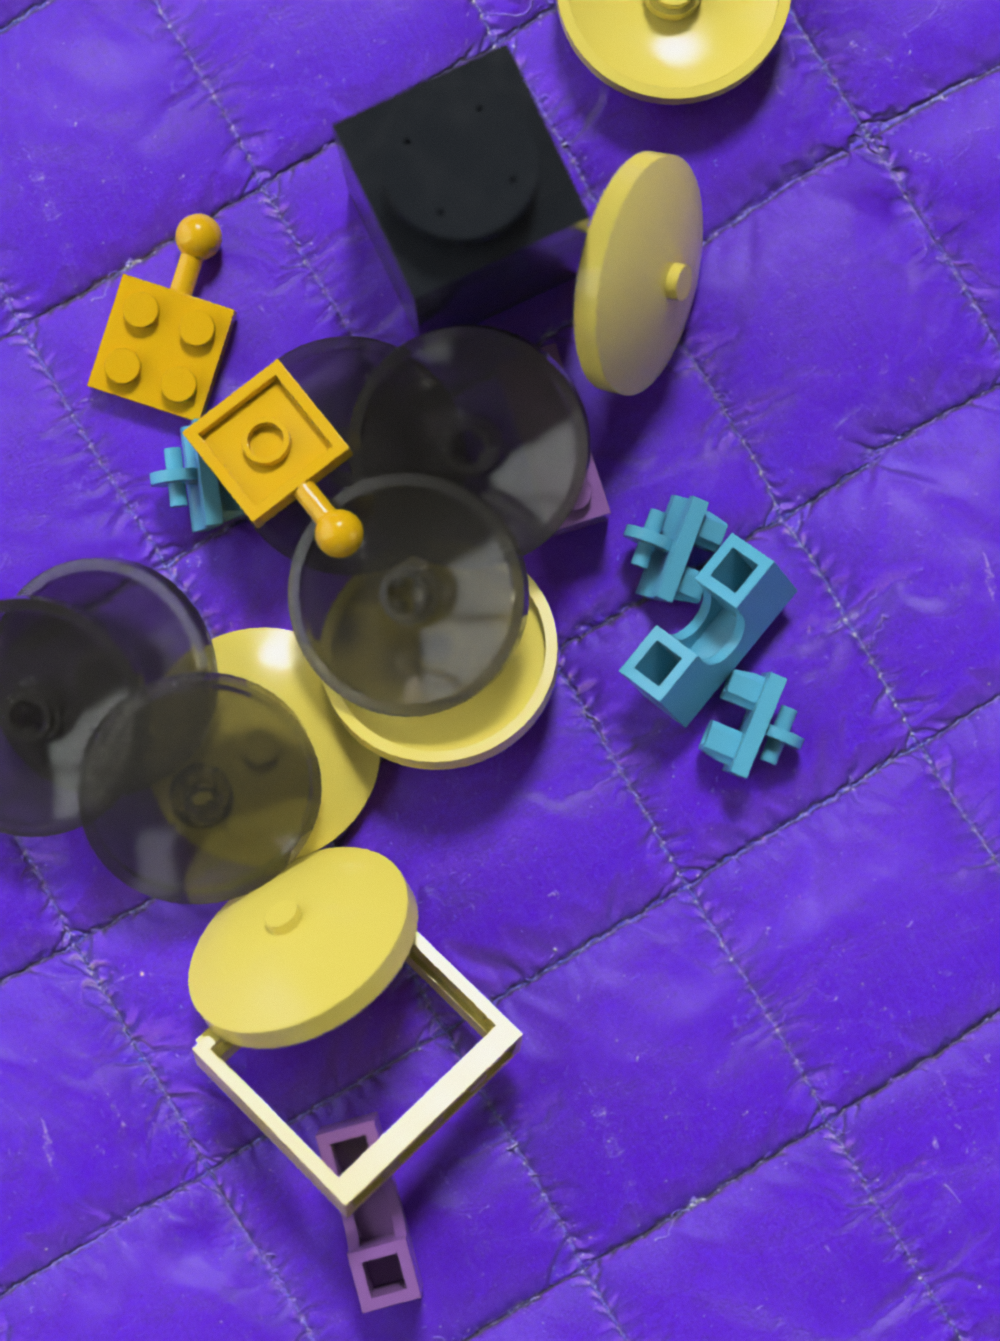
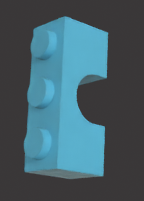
[619,533,798,728]

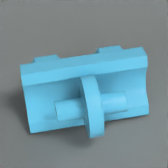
[150,418,246,533]
[622,495,728,603]
[698,669,805,778]

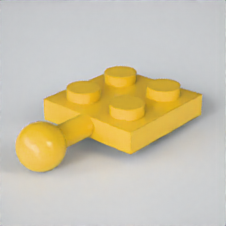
[87,213,238,420]
[182,359,364,558]

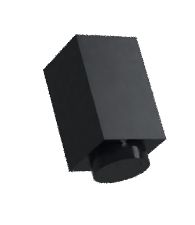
[332,43,590,349]

